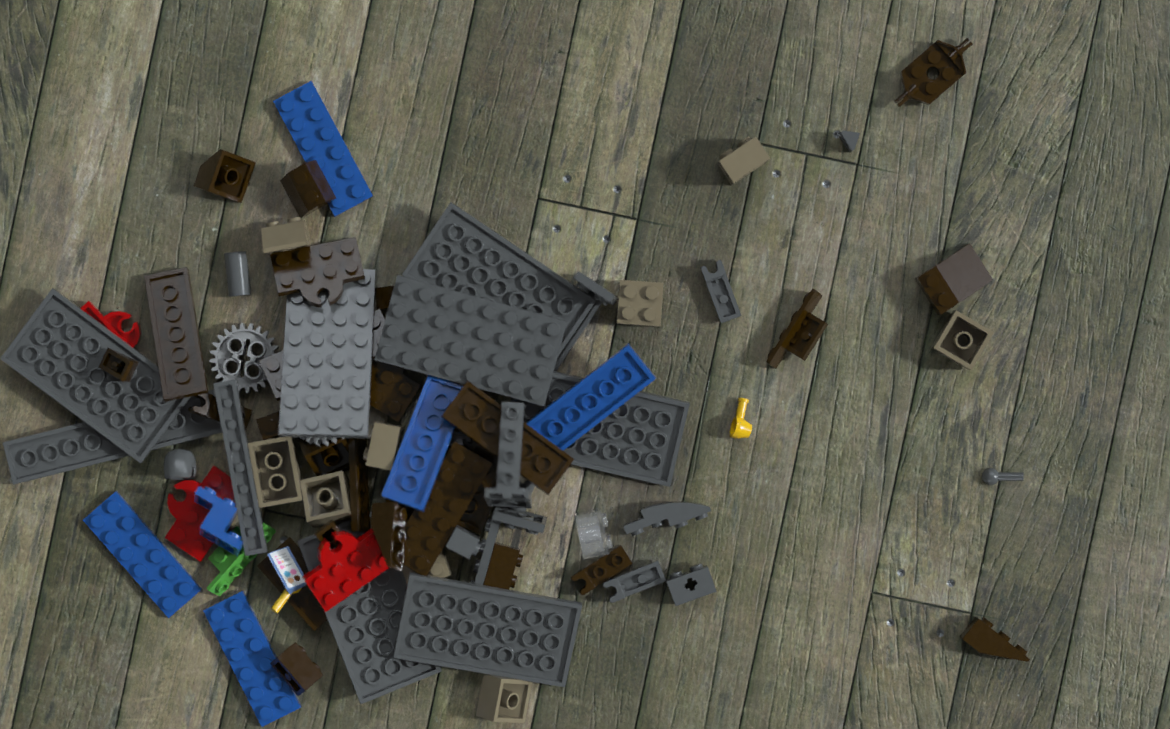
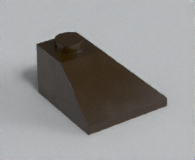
[194,149,256,203]

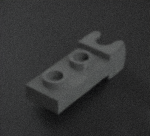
[700,260,741,323]
[603,560,666,603]

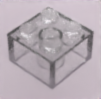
[575,508,613,559]

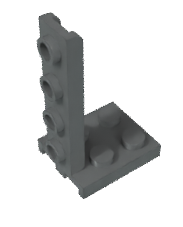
[554,271,618,372]
[485,402,532,508]
[470,507,547,585]

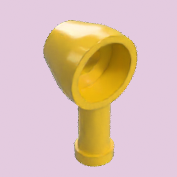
[730,398,752,439]

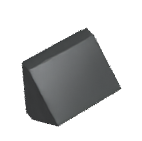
[838,131,860,152]

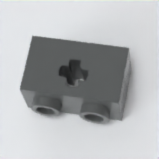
[446,525,481,559]
[666,563,717,606]

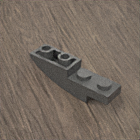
[623,501,711,536]

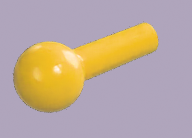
[271,588,302,614]

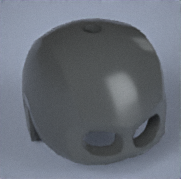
[163,449,196,480]

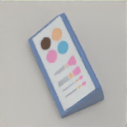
[267,546,307,594]

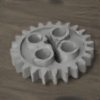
[209,323,279,393]

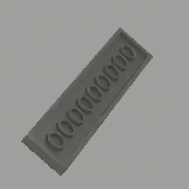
[3,390,222,485]

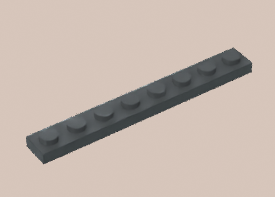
[213,379,268,556]

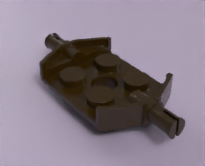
[894,38,973,107]

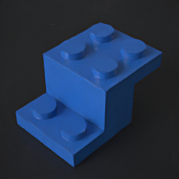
[194,486,243,556]

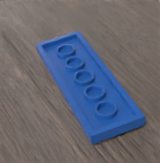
[273,81,374,217]
[526,344,656,450]
[381,375,463,512]
[83,491,202,618]
[203,591,302,727]

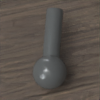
[982,468,1024,485]

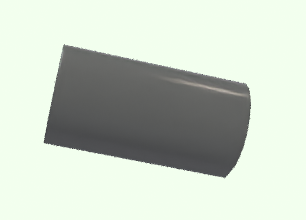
[224,251,251,297]

